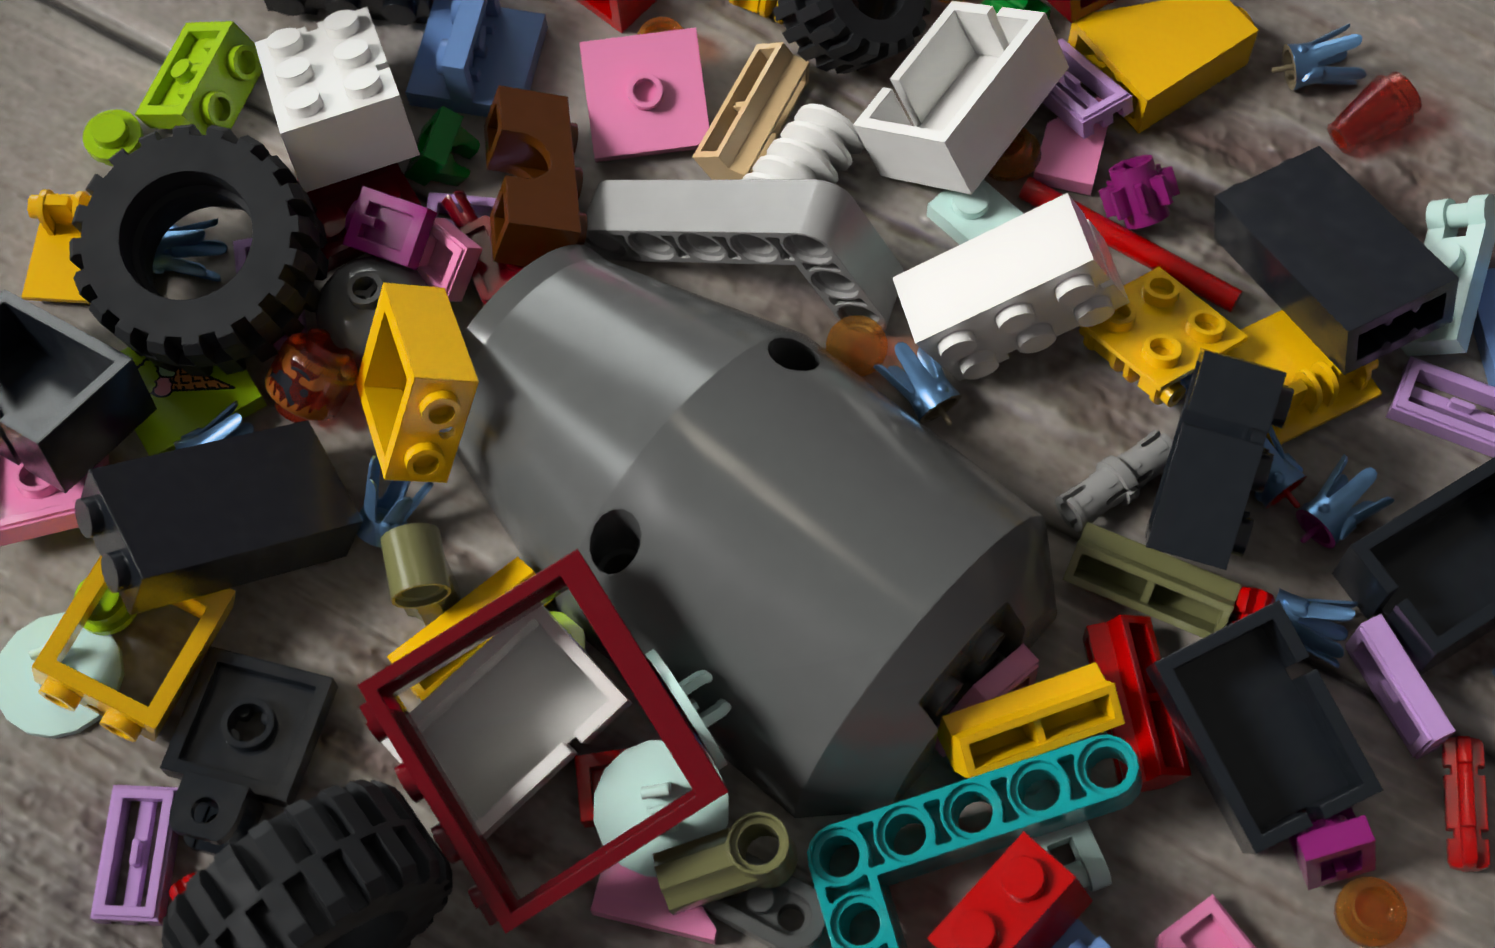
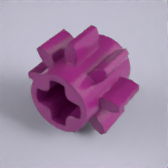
[1099,155,1180,229]

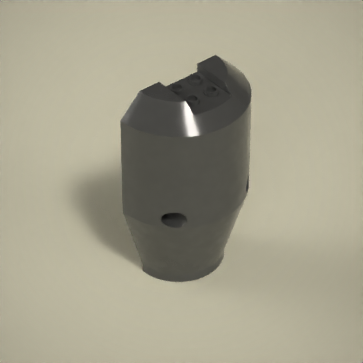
[440,244,1057,818]

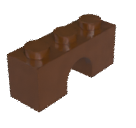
[484,85,588,267]

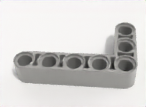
[584,179,904,333]

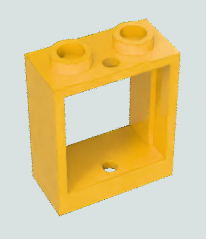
[356,282,479,483]
[32,556,236,742]

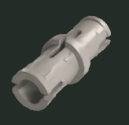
[1055,429,1172,532]

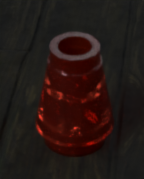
[1327,71,1422,154]

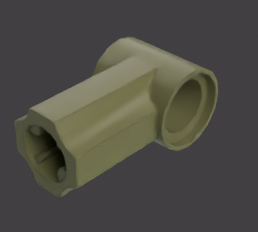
[381,523,461,626]
[652,811,798,915]

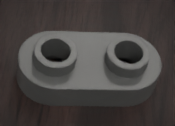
[702,852,826,948]

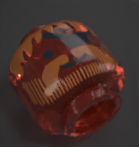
[265,328,359,423]

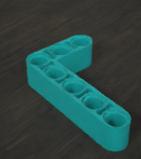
[807,734,1143,948]

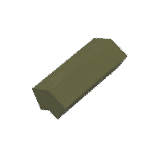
[1062,522,1242,638]

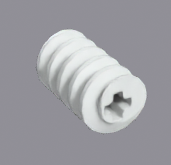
[742,103,865,184]

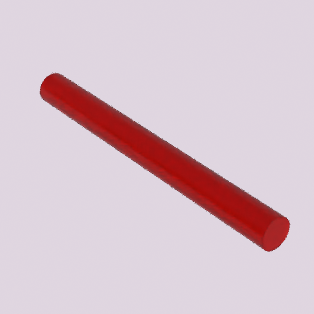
[1019,177,1243,313]

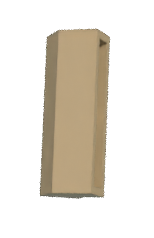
[692,42,810,180]

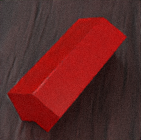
[1082,614,1192,792]

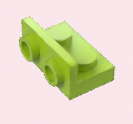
[135,21,262,135]

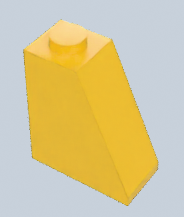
[1068,0,1259,134]

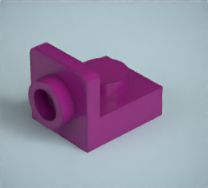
[343,186,437,271]
[1288,807,1376,890]

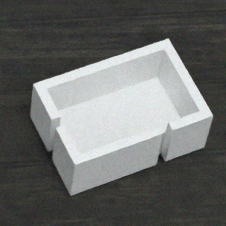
[853,1,1069,195]
[255,7,420,192]
[893,193,1130,381]
[381,605,633,840]

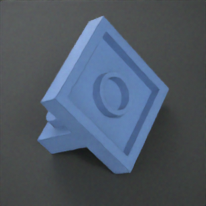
[405,0,548,117]

